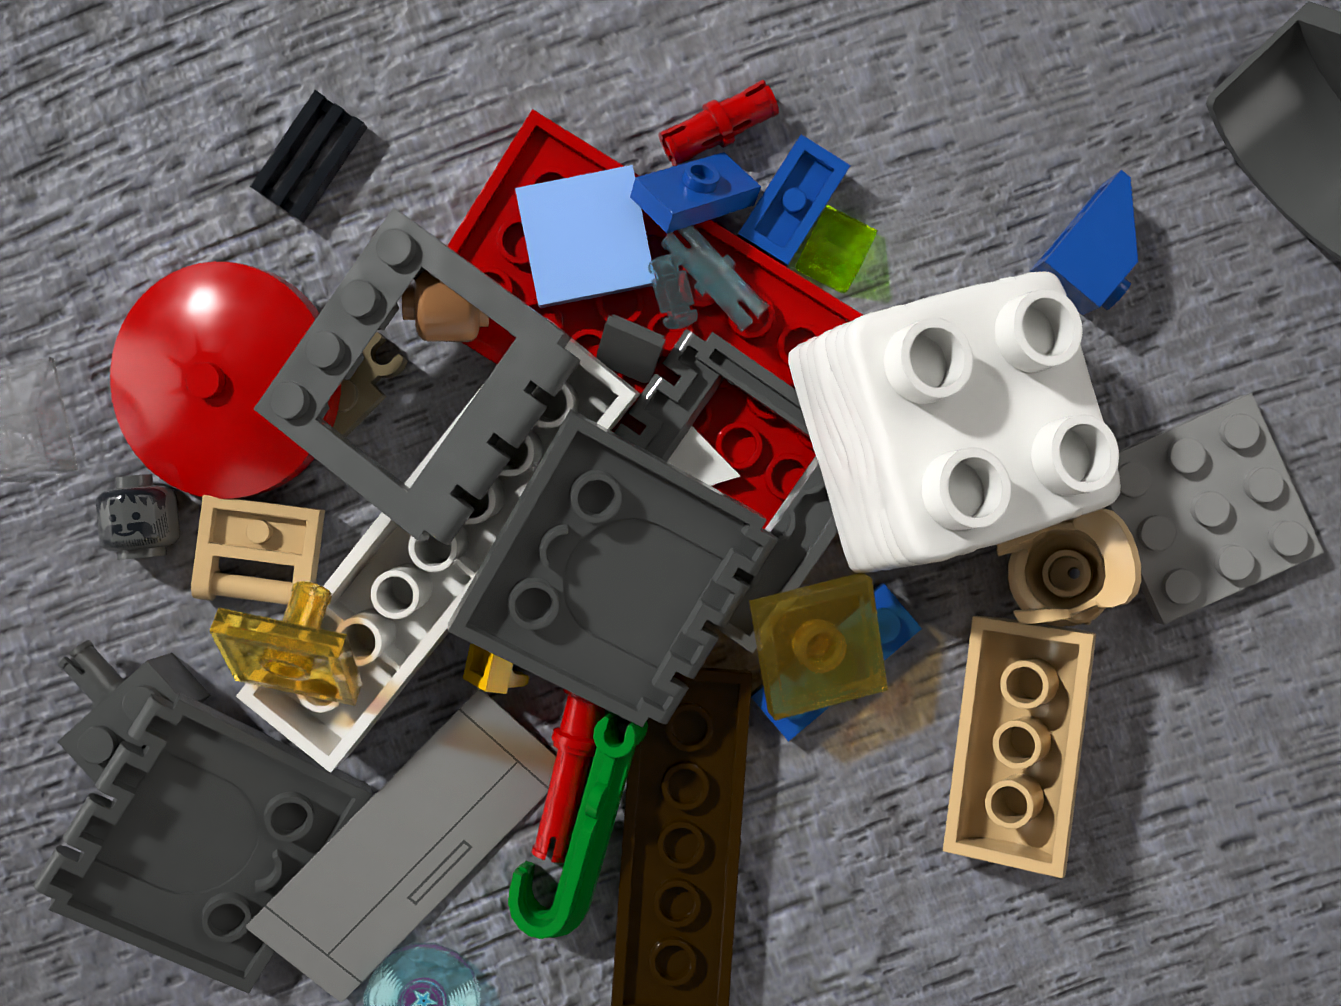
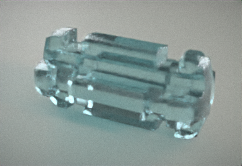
[648,254,698,329]

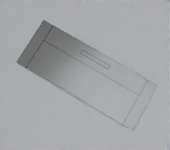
[246,689,556,1002]

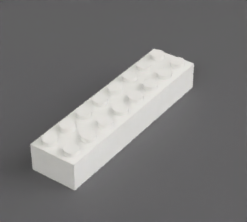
[236,318,640,773]

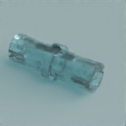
[660,225,770,332]

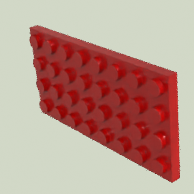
[447,109,863,529]

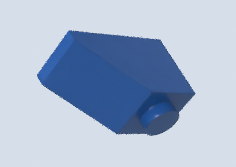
[1030,170,1138,315]

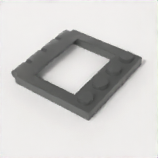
[254,207,581,545]
[614,329,838,654]

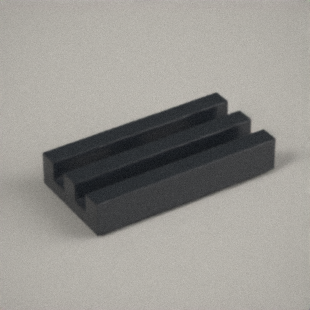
[250,90,368,223]

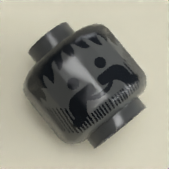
[96,474,180,560]

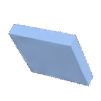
[515,165,656,308]

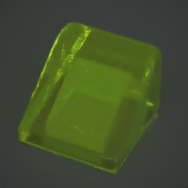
[796,205,878,293]

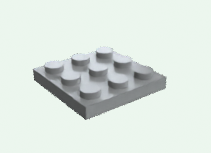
[1105,393,1324,625]

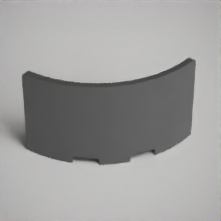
[1206,1,1341,261]

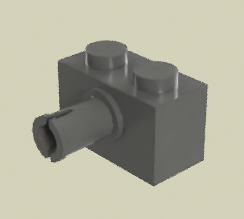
[58,640,211,784]

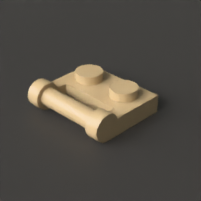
[191,495,325,613]

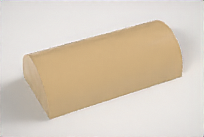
[943,616,1096,878]

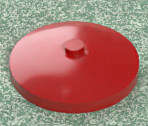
[110,261,341,499]

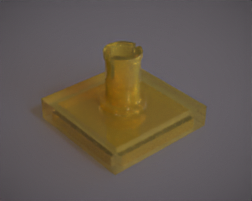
[749,573,888,721]
[209,581,362,706]

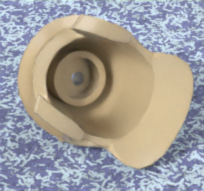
[997,508,1141,627]

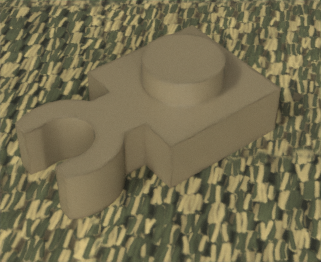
[333,332,408,437]

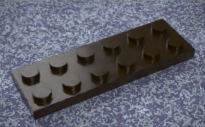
[611,667,752,1006]

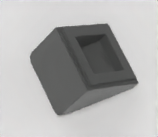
[596,314,666,383]

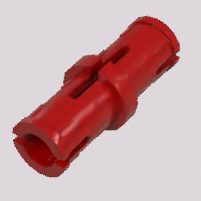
[658,80,779,166]

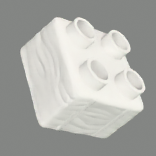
[788,271,1121,573]

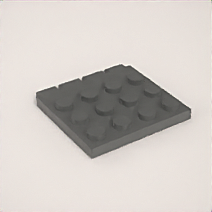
[448,409,779,727]
[33,693,372,994]

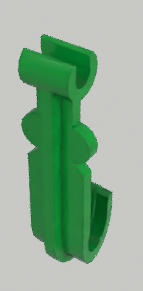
[508,712,648,939]

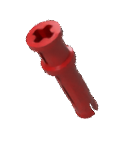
[531,688,606,863]

